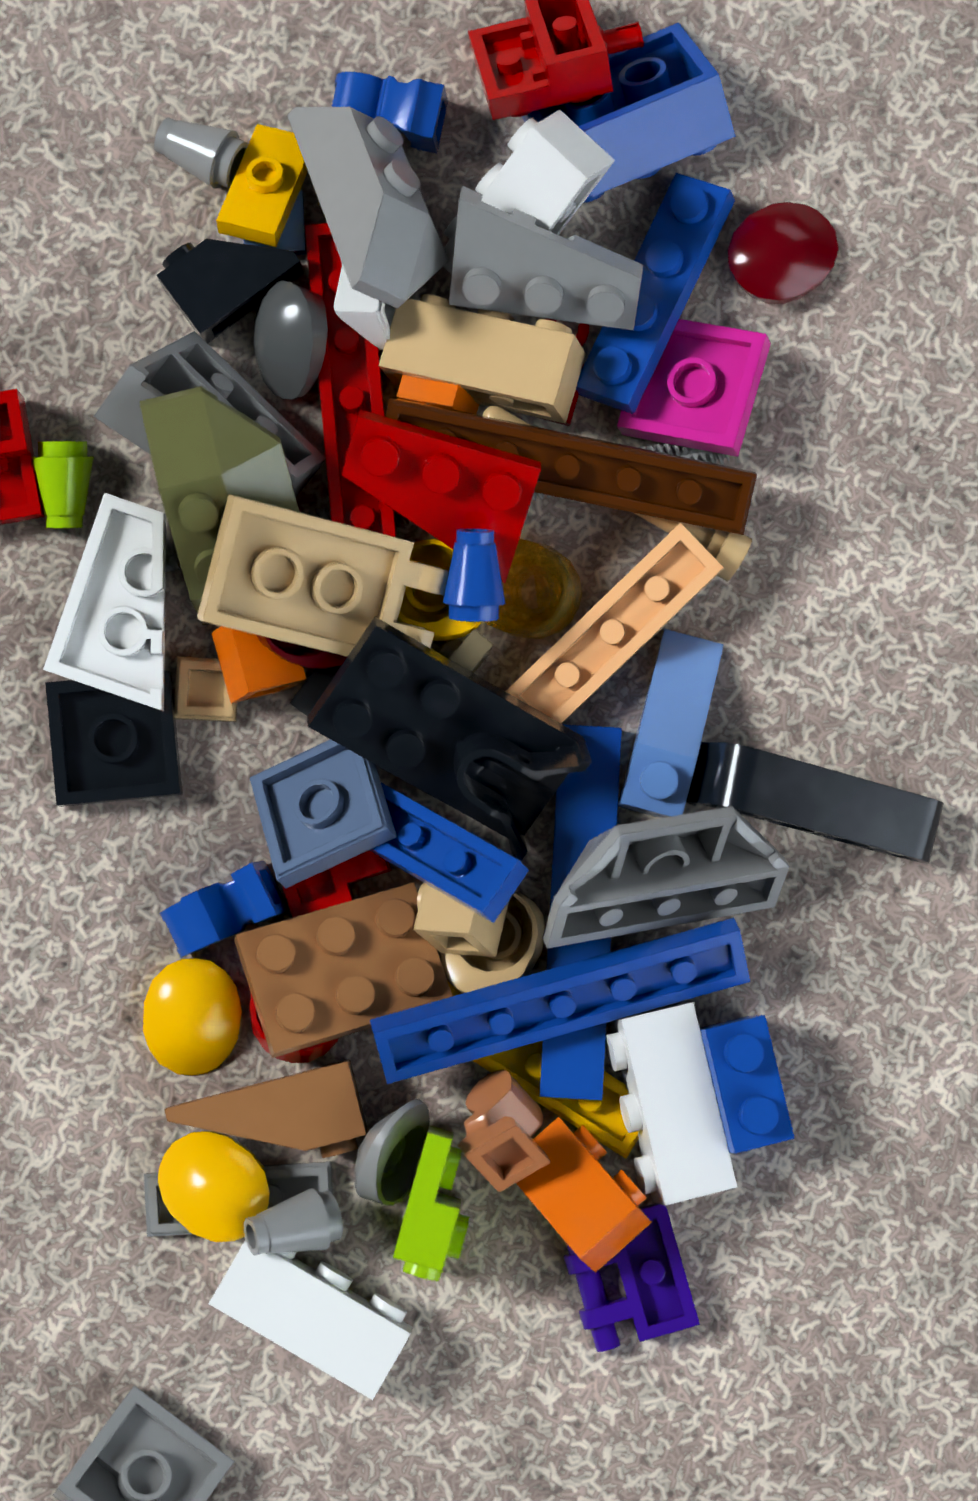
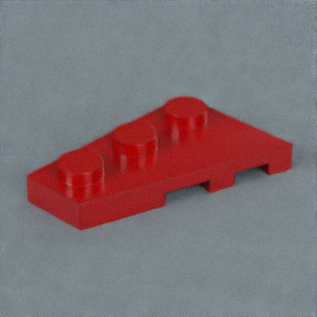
[341,410,541,584]

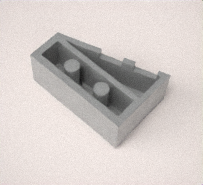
[93,331,326,497]

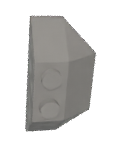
[287,107,449,309]
[543,806,790,949]

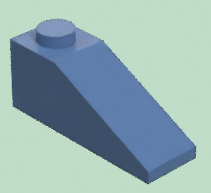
[618,629,724,818]

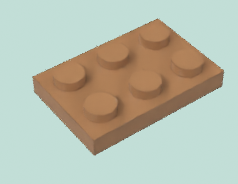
[234,882,452,1058]

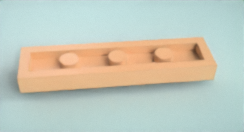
[505,523,724,724]

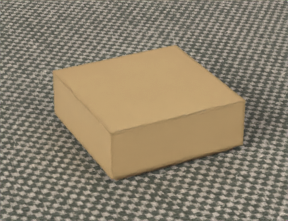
[174,657,238,722]

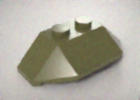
[139,386,299,625]

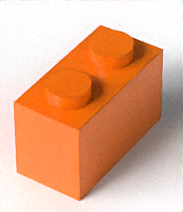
[516,1116,652,1273]

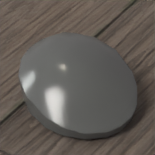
[254,281,328,399]

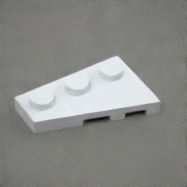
[43,493,166,711]

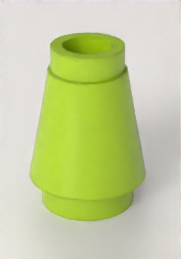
[32,441,94,528]

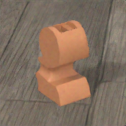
[458,1070,551,1192]

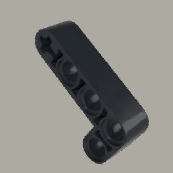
[686,742,944,863]

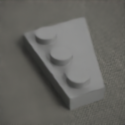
[449,186,643,330]

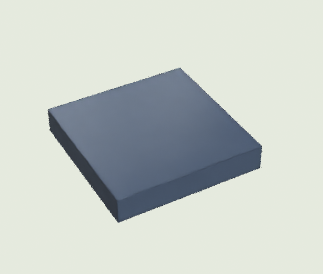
[250,739,397,888]

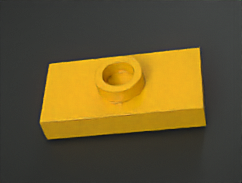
[216,124,308,247]

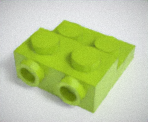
[393,1126,470,1281]

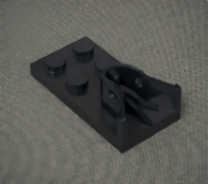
[307,617,592,861]

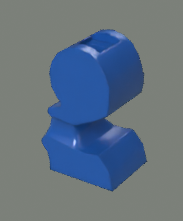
[332,72,448,154]
[160,860,289,958]

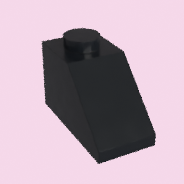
[157,239,303,344]

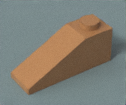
[164,1059,368,1158]

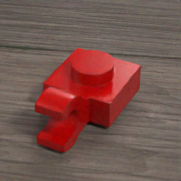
[282,850,392,918]

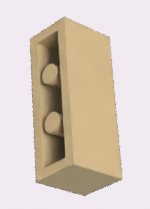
[378,294,586,424]

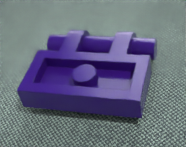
[563,1203,700,1352]

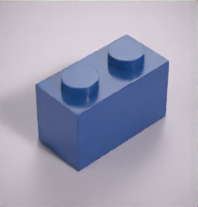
[700,1015,795,1154]

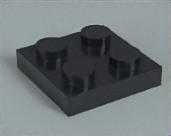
[45,670,183,807]

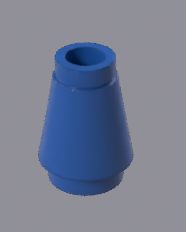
[443,528,506,622]

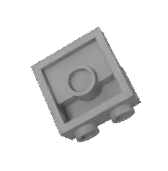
[53,1386,235,1501]

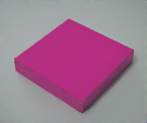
[617,319,771,457]

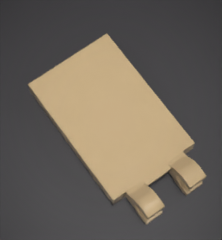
[197,494,449,657]

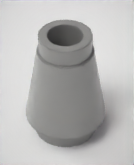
[154,117,248,189]
[244,1188,343,1256]

